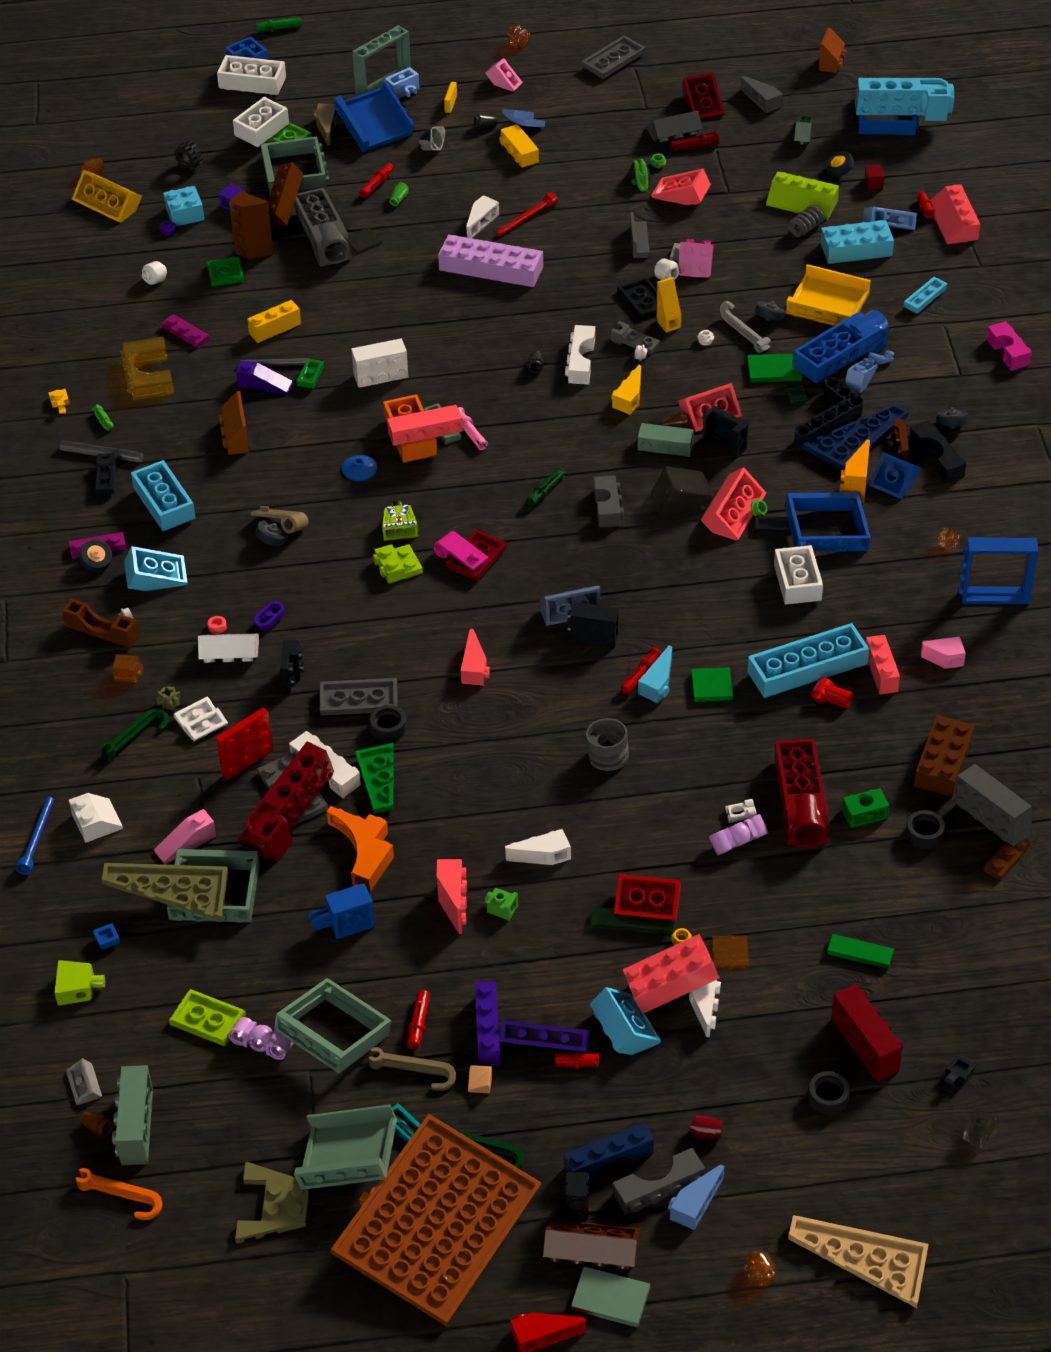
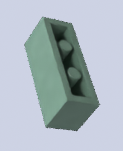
[638,423,694,457]

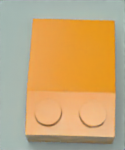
[840,440,870,503]

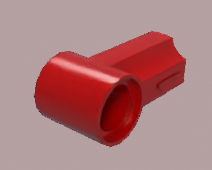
[811,678,853,708]

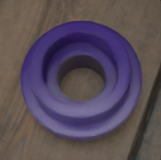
[159,221,176,236]

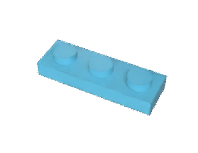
[903,277,948,313]

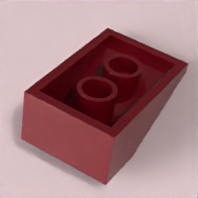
[682,72,725,120]

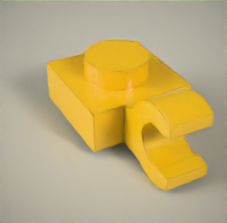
[49,389,69,414]

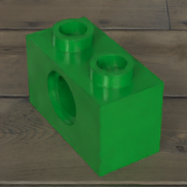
[842,788,889,828]

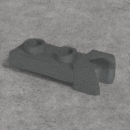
[610,321,660,355]

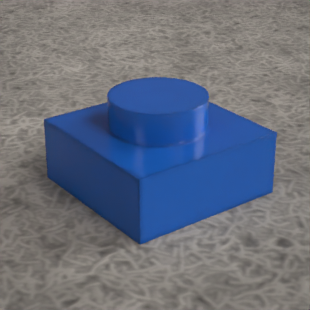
[93,923,120,950]

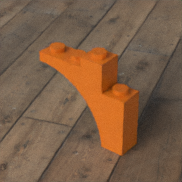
[326,806,394,892]

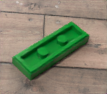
[827,934,894,969]

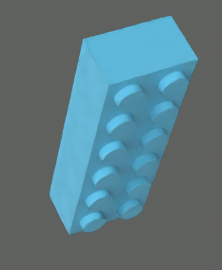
[747,623,869,698]

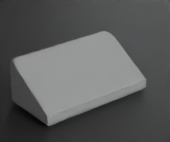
[66,1058,102,1105]

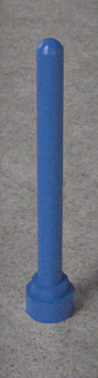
[16,797,54,874]

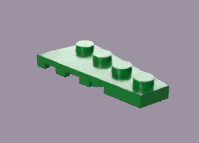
[355,743,394,814]

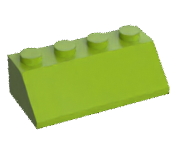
[766,172,839,220]

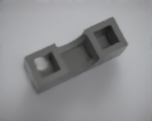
[594,475,624,527]

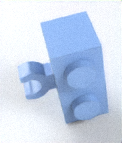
[384,67,420,99]

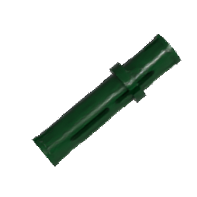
[526,467,566,507]

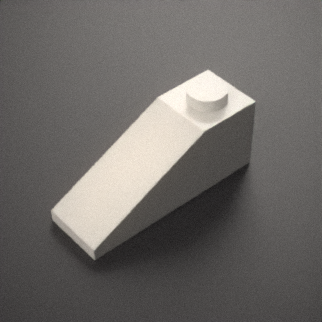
[466,195,499,238]

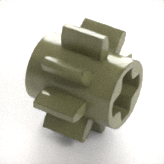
[156,686,181,710]

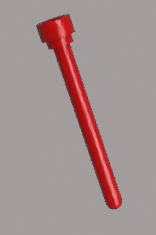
[496,192,558,237]

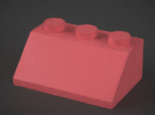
[678,383,742,432]

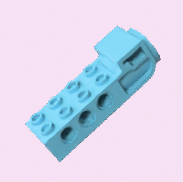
[855,78,954,121]

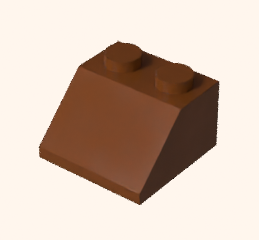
[819,28,847,73]

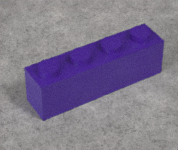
[475,981,501,1067]
[500,1020,589,1052]

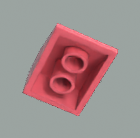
[651,168,711,205]

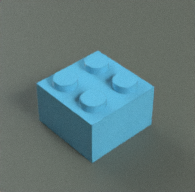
[163,186,204,226]

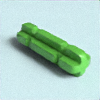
[92,405,114,431]

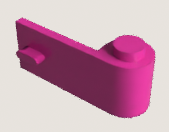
[434,531,489,571]

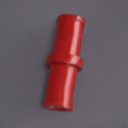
[916,191,935,218]
[555,1051,599,1069]

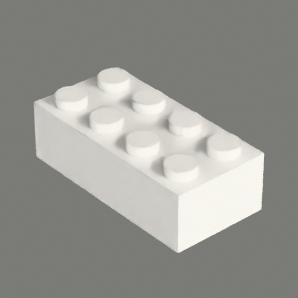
[217,55,286,95]

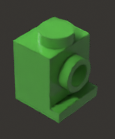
[485,888,518,920]

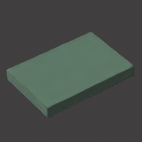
[571,1267,650,1327]

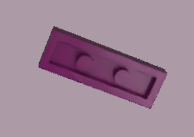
[161,314,210,348]
[69,532,126,559]

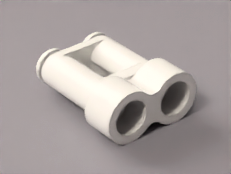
[725,799,757,823]

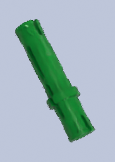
[255,17,301,33]

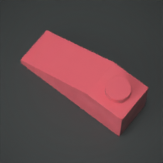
[461,629,490,686]

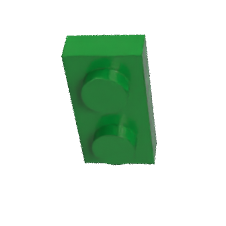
[297,359,324,389]

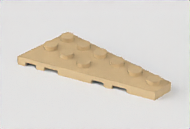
[789,1215,929,1308]

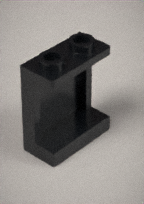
[702,406,748,459]

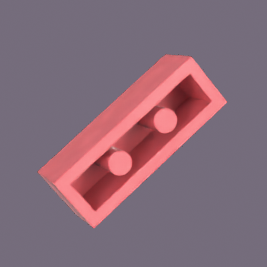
[866,635,900,695]

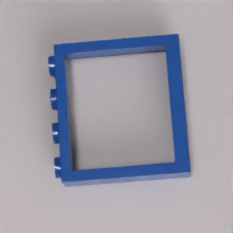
[858,114,919,135]
[785,492,871,552]
[958,537,1038,604]

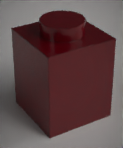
[864,165,884,190]

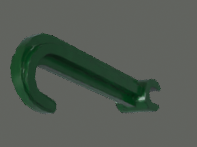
[101,708,169,762]
[445,1123,524,1169]

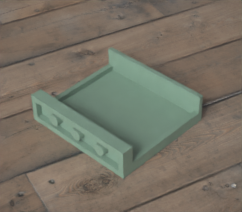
[294,1104,397,1190]

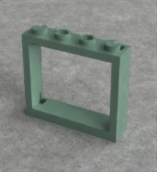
[352,25,411,96]
[261,137,329,193]
[167,849,260,923]
[274,978,391,1073]

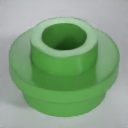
[650,154,666,168]
[750,500,767,516]

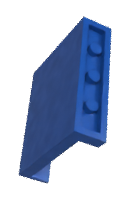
[334,80,415,152]

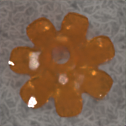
[937,527,961,551]

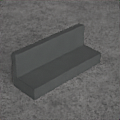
[630,212,650,258]

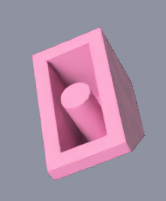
[485,58,523,92]
[921,636,966,669]

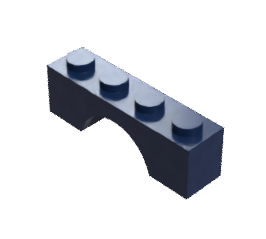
[564,1122,654,1180]

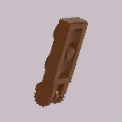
[894,419,909,463]
[983,839,1031,881]

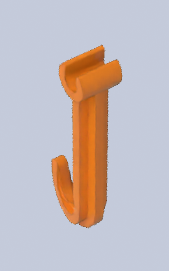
[76,1168,163,1220]

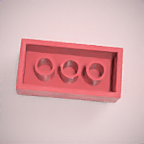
[623,934,720,1014]

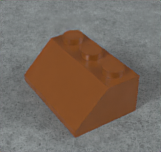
[219,391,249,455]

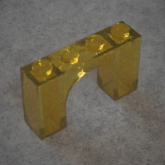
[121,337,174,400]

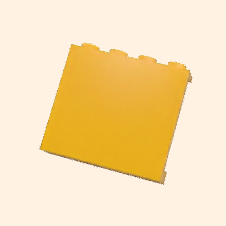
[786,264,871,326]

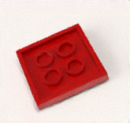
[216,707,273,780]

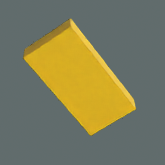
[444,82,457,113]

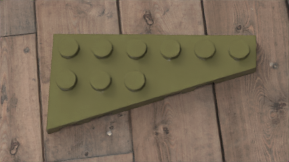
[102,863,228,921]

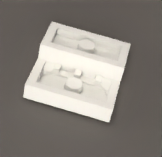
[174,696,228,741]

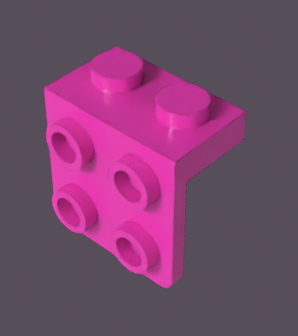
[678,239,714,278]

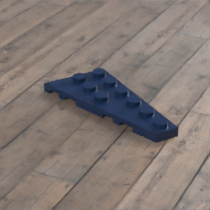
[802,404,909,470]

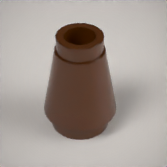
[663,413,689,428]
[80,1112,113,1137]

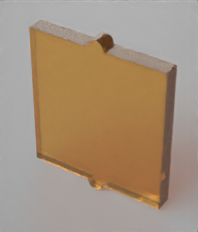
[713,934,749,970]

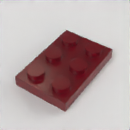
[446,529,507,581]

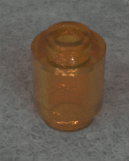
[79,158,105,175]

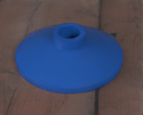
[342,455,377,481]

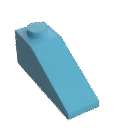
[638,646,672,703]

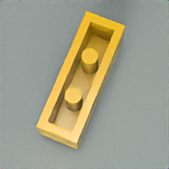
[499,124,539,168]
[247,300,301,343]

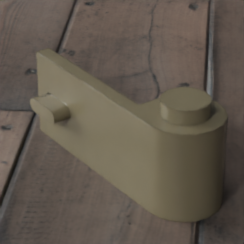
[251,506,309,533]

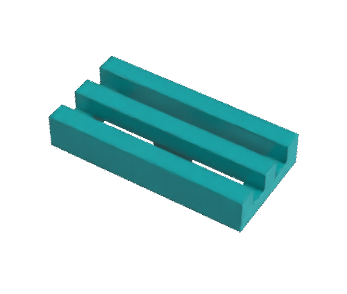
[392,1103,421,1143]

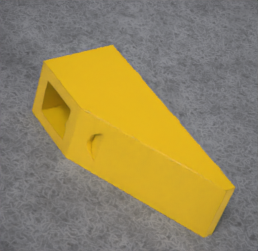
[657,277,681,333]
[611,365,641,415]

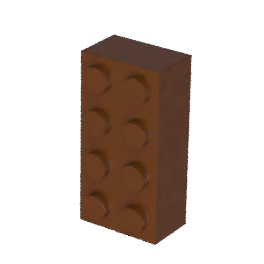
[914,715,975,797]

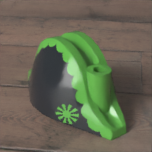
[628,159,652,192]

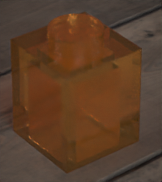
[112,654,143,683]

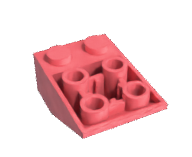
[436,859,467,934]

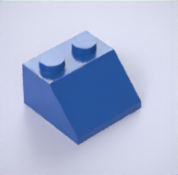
[869,452,921,499]

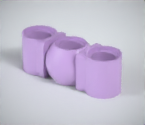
[709,814,769,855]
[229,1017,294,1060]

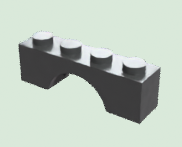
[613,1148,705,1215]

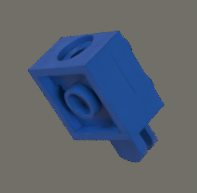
[308,883,375,939]

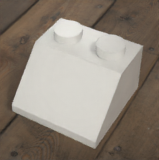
[69,793,123,843]

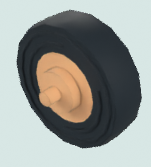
[79,539,112,572]

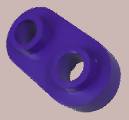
[254,601,285,631]

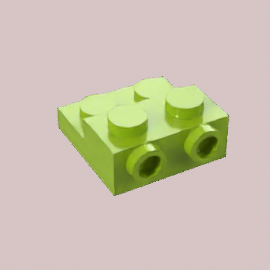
[373,544,423,584]

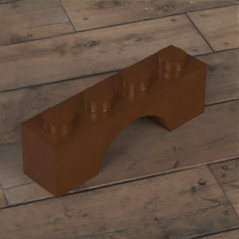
[62,598,139,648]

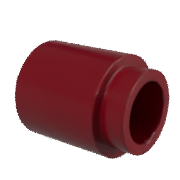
[690,1115,723,1140]

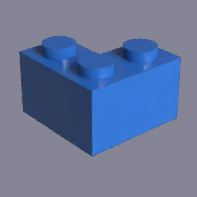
[225,36,268,60]

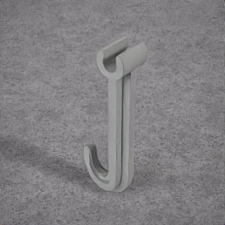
[720,301,771,353]

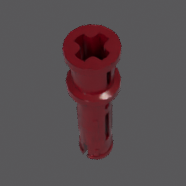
[670,130,719,151]

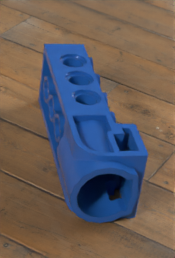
[792,310,889,384]

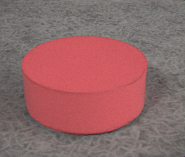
[207,616,227,634]

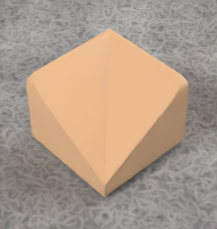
[468,1065,492,1094]

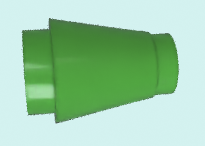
[389,182,409,206]

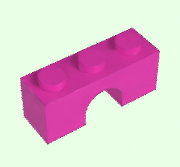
[986,321,1032,371]

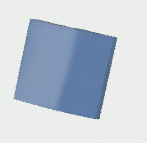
[502,109,545,127]

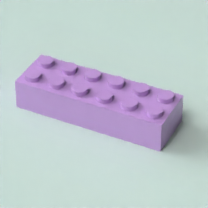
[438,234,543,287]

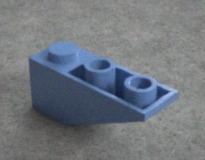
[845,358,879,393]

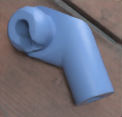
[868,350,894,364]

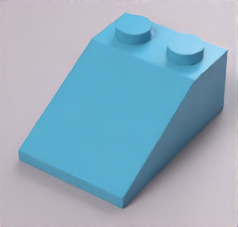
[124,546,187,591]

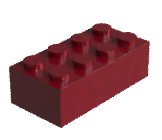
[831,984,903,1082]

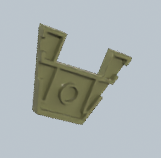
[235,1162,310,1243]

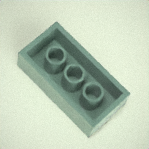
[112,1065,153,1165]

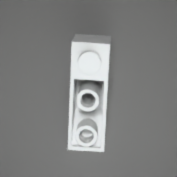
[505,829,571,865]
[689,980,721,1037]

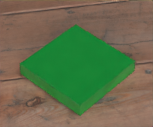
[207,257,244,287]
[691,667,733,702]

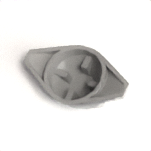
[418,126,446,151]

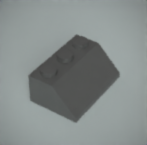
[646,110,702,143]

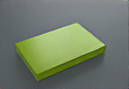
[169,989,246,1047]

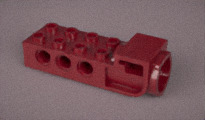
[774,739,829,848]
[238,741,334,862]

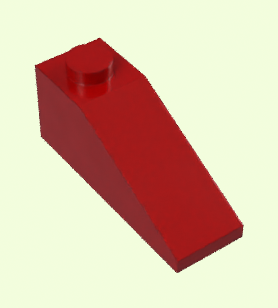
[510,1313,586,1352]

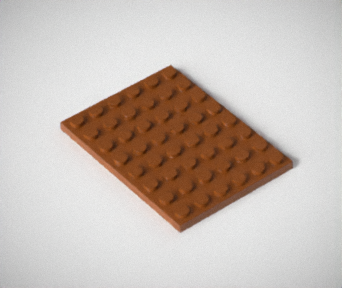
[330,1114,542,1326]

